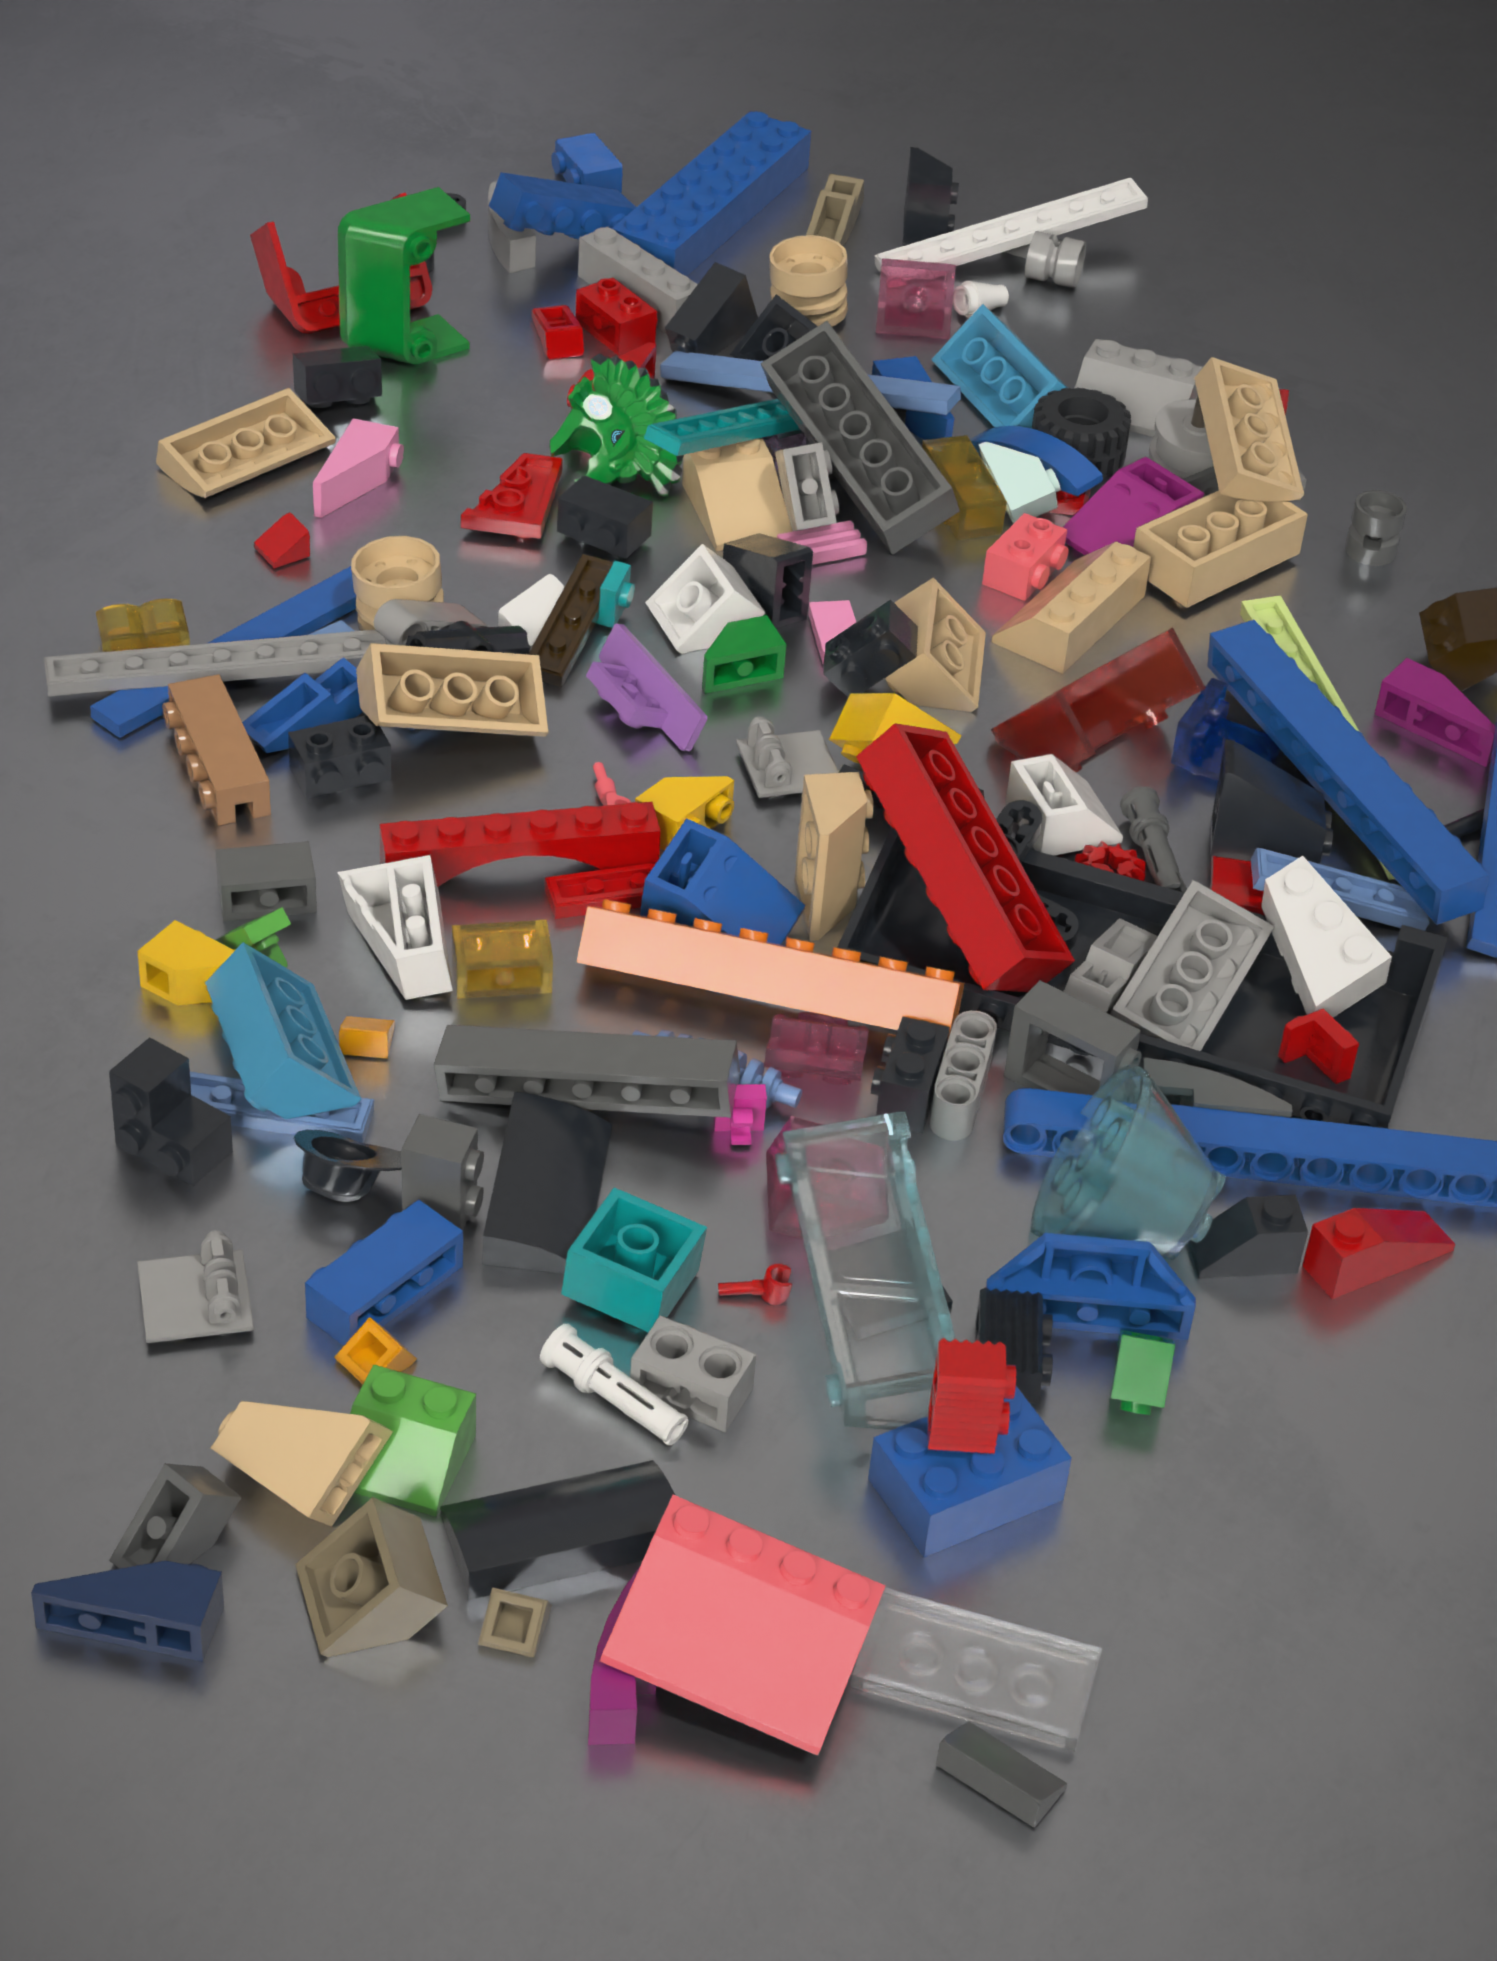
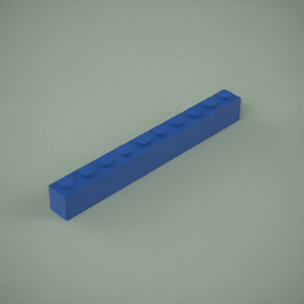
[1207,620,1489,925]

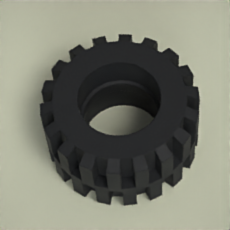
[1032,387,1131,479]

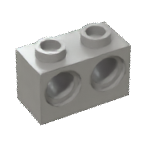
[630,1315,756,1433]

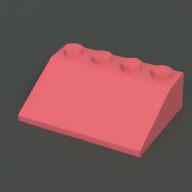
[600,1495,886,1756]

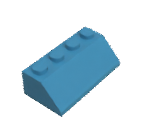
[931,304,1068,429]
[205,942,362,1119]

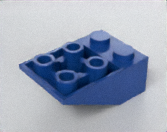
[640,818,805,945]

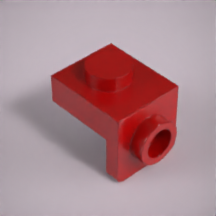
[1278,1009,1359,1084]

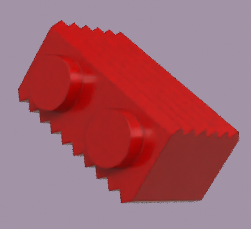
[927,1338,1016,1454]

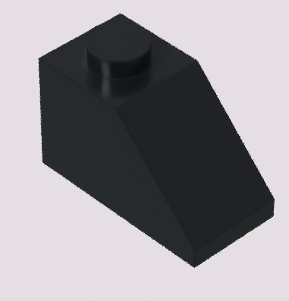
[1188,1194,1308,1279]

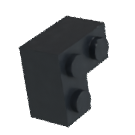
[109,1037,233,1187]

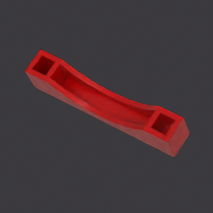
[379,802,661,887]

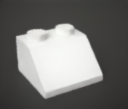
[645,544,765,654]

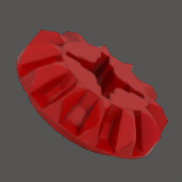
[1075,841,1146,881]

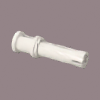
[540,1323,689,1446]

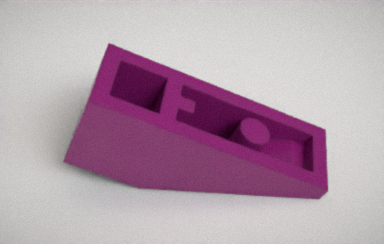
[1374,658,1495,767]

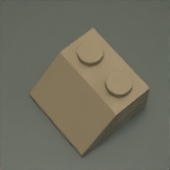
[295,1497,448,1657]

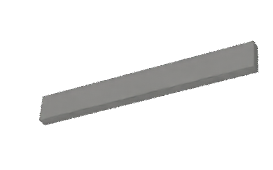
[44,629,393,696]

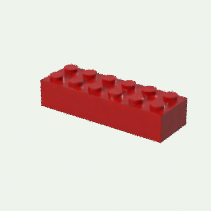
[856,723,1075,992]

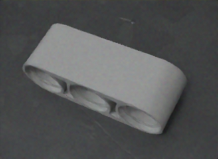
[374,599,489,646]
[930,1010,997,1141]

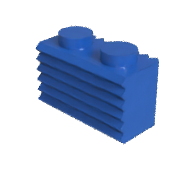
[551,133,623,193]

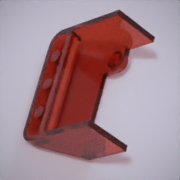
[990,627,1206,772]

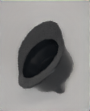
[294,1129,402,1202]

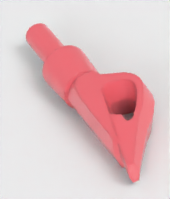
[593,762,631,806]

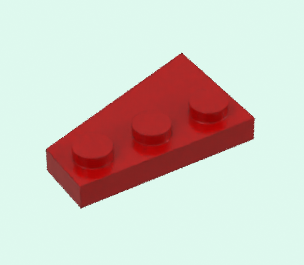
[461,453,563,539]

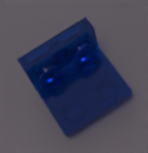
[1171,678,1281,781]

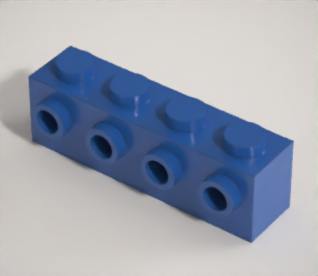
[489,172,636,240]

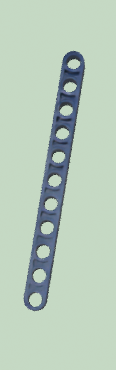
[1003,1088,1497,1208]

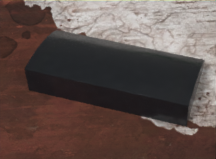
[482,1092,612,1274]
[440,1460,675,1600]

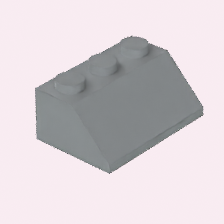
[1075,339,1203,437]

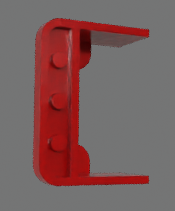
[250,193,432,334]

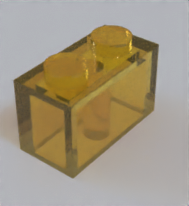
[452,920,553,999]

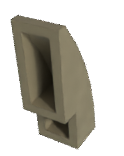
[806,174,864,247]

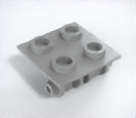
[736,717,839,798]
[137,1231,254,1343]

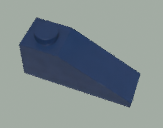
[31,1560,224,1662]

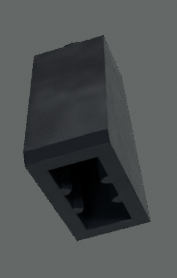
[665,262,758,355]
[723,533,813,629]

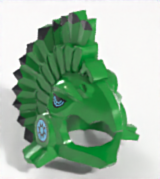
[549,353,684,497]

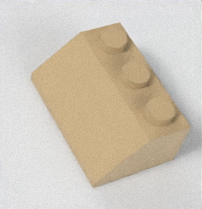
[885,578,986,712]
[794,772,873,941]

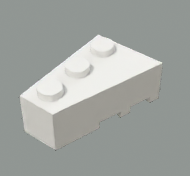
[337,855,453,1000]
[1262,856,1392,1017]

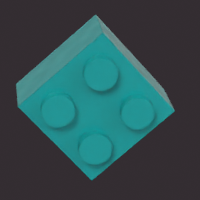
[561,1187,707,1332]

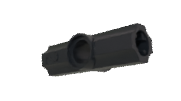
[405,621,531,654]

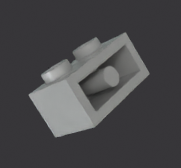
[775,442,839,531]

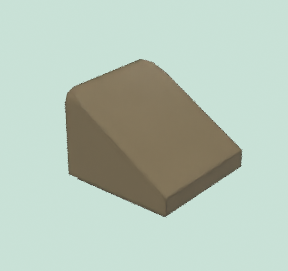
[478,1588,552,1658]

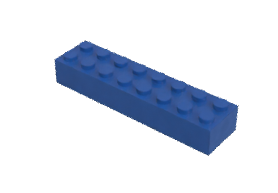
[611,111,811,276]

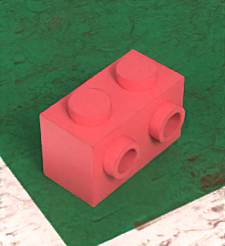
[982,513,1069,601]

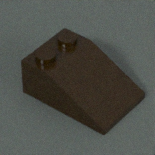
[1419,587,1497,691]

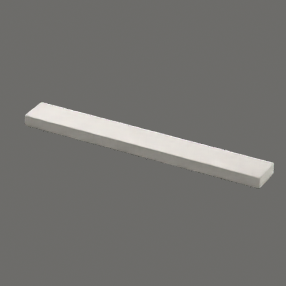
[875,178,1148,286]

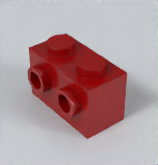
[575,277,658,356]

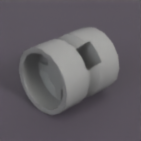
[1025,231,1086,288]

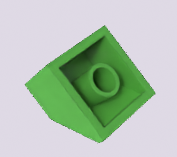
[350,1365,476,1517]

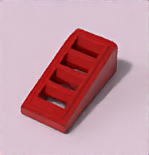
[531,305,584,359]

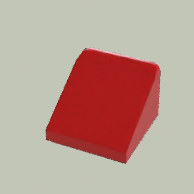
[254,512,310,568]

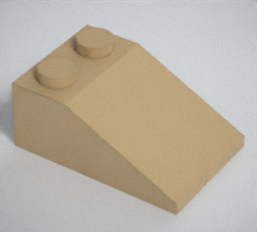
[682,438,792,552]

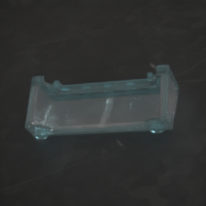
[775,1111,956,1430]

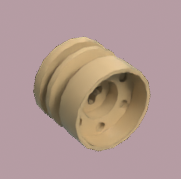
[769,235,848,327]
[351,536,444,631]

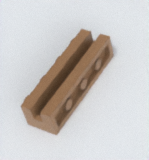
[163,674,271,826]

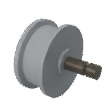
[1149,394,1214,479]

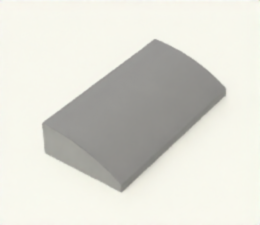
[1110,880,1274,1051]

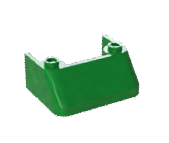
[338,187,471,364]

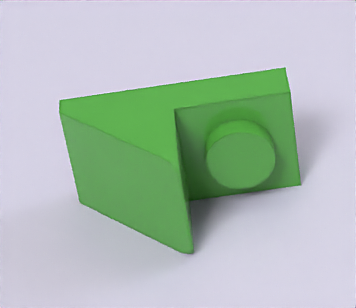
[215,907,291,967]

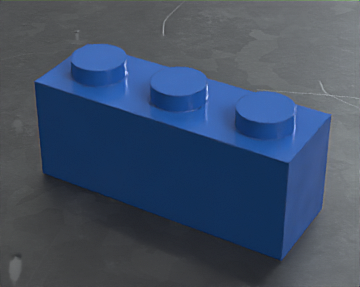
[305,1199,463,1346]

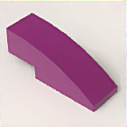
[588,1567,656,1745]

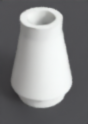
[953,281,1009,318]

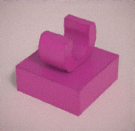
[713,1084,767,1145]

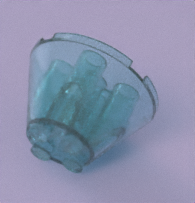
[1031,1065,1225,1260]

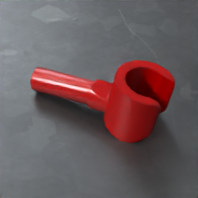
[718,1263,793,1306]

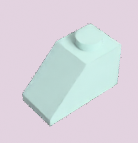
[979,442,1061,524]

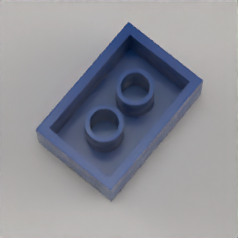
[868,1386,1072,1558]

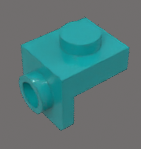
[596,561,635,628]

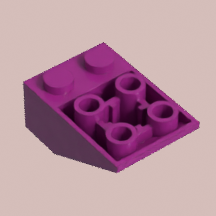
[1063,456,1204,555]

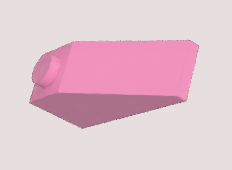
[313,418,404,518]

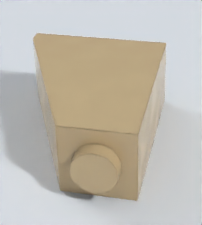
[211,1401,393,1527]

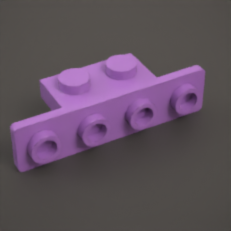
[586,623,707,752]

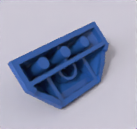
[986,1233,1196,1340]

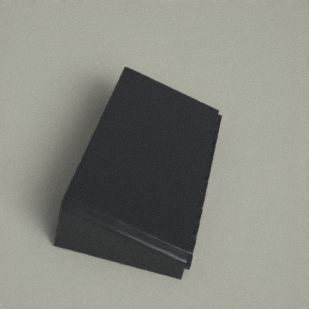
[837,827,1448,1129]

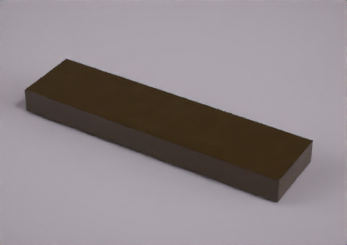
[528,554,614,687]

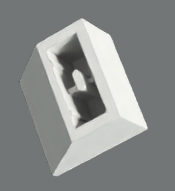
[1005,754,1123,856]

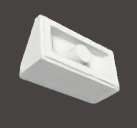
[498,574,564,650]

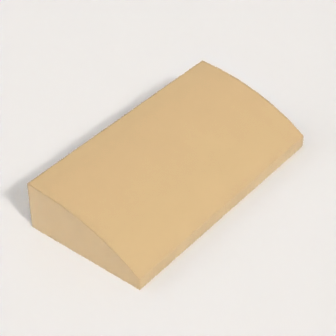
[1194,357,1304,502]
[156,388,336,498]

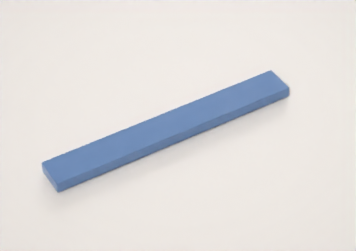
[660,351,961,415]

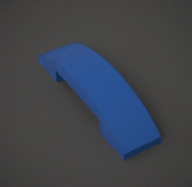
[958,426,1103,496]

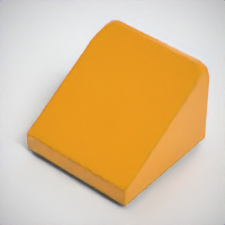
[339,1016,395,1059]
[334,1317,417,1384]

